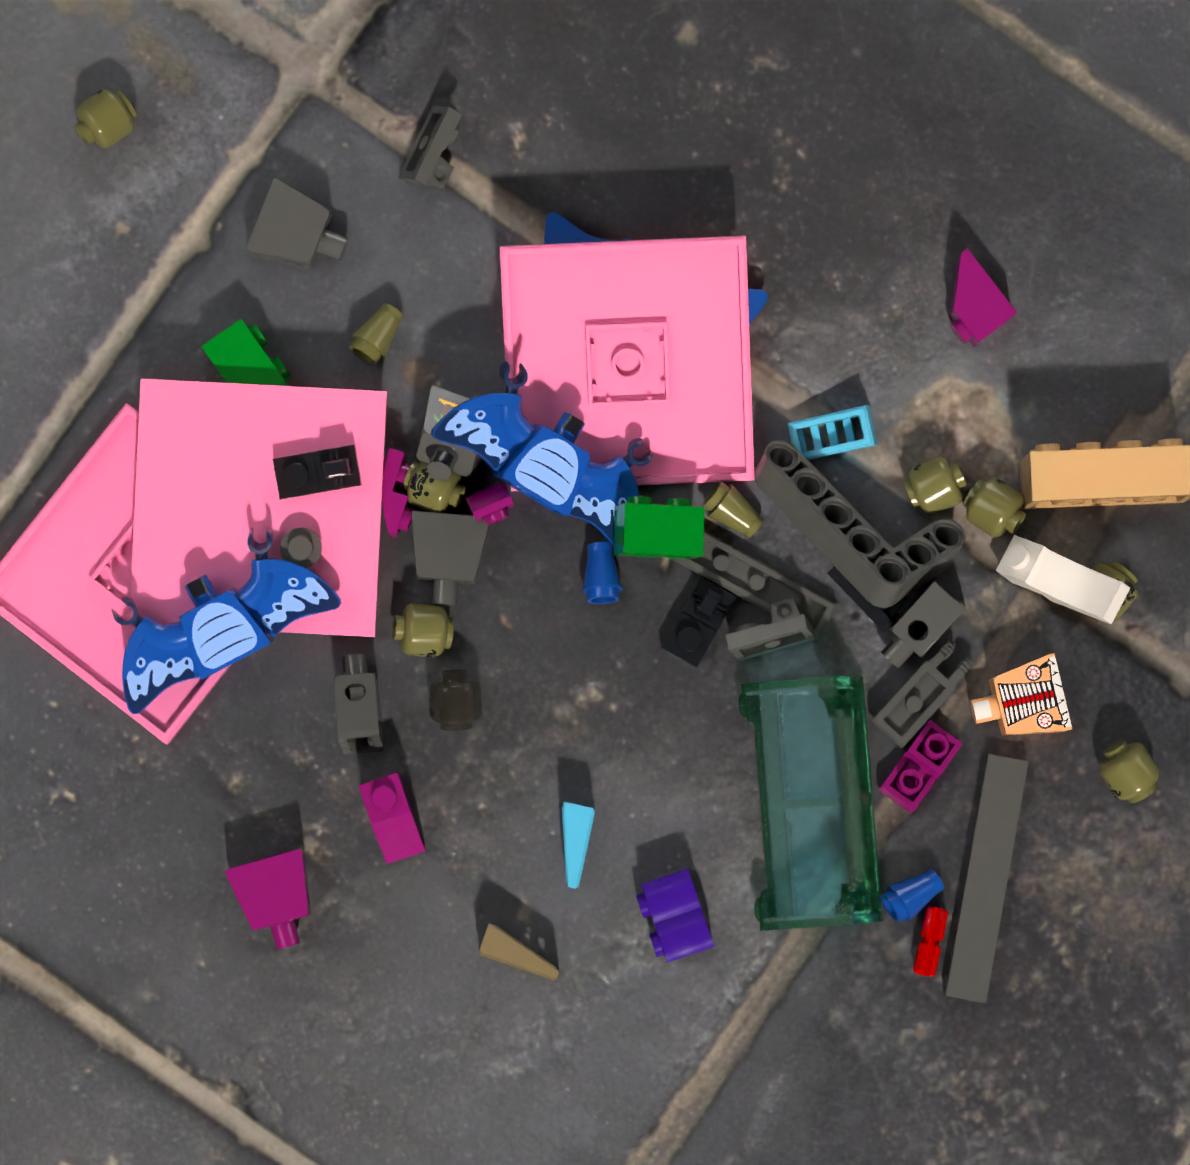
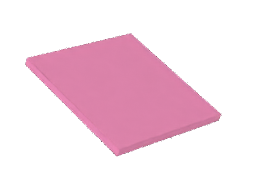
[500,235,755,491]
[129,379,388,637]
[0,403,231,745]

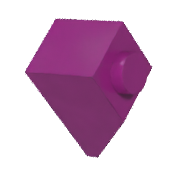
[950,249,1017,348]
[358,773,426,864]

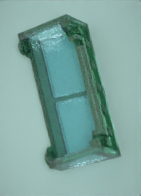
[739,675,883,931]

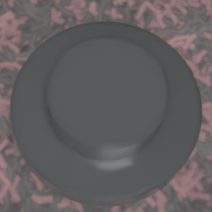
[280,527,322,568]

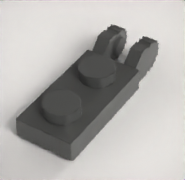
[871,639,975,748]

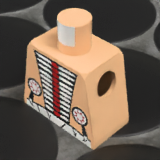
[970,653,1072,735]

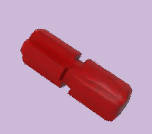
[913,906,948,977]

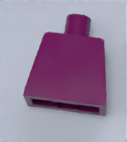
[225,849,311,950]

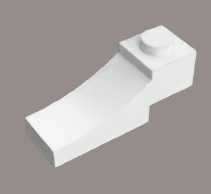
[996,535,1130,624]

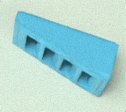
[787,405,879,460]
[562,802,595,889]

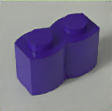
[636,868,714,963]

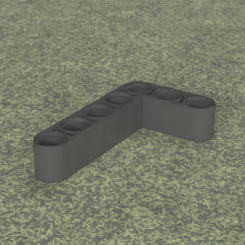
[754,440,966,608]

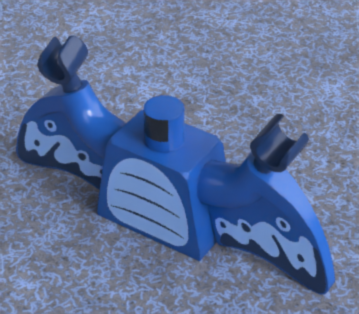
[431,361,652,546]
[112,526,341,714]

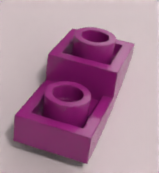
[382,448,414,539]
[465,481,514,526]
[878,720,963,814]

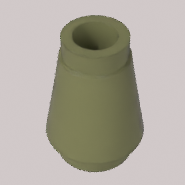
[349,303,403,365]
[702,481,764,538]

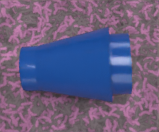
[582,542,623,604]
[881,869,944,923]

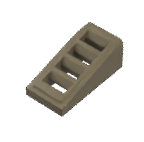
[479,923,559,981]

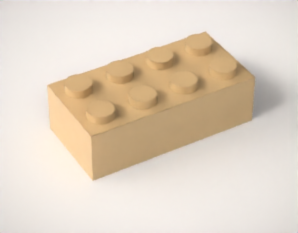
[1020,439,1190,509]

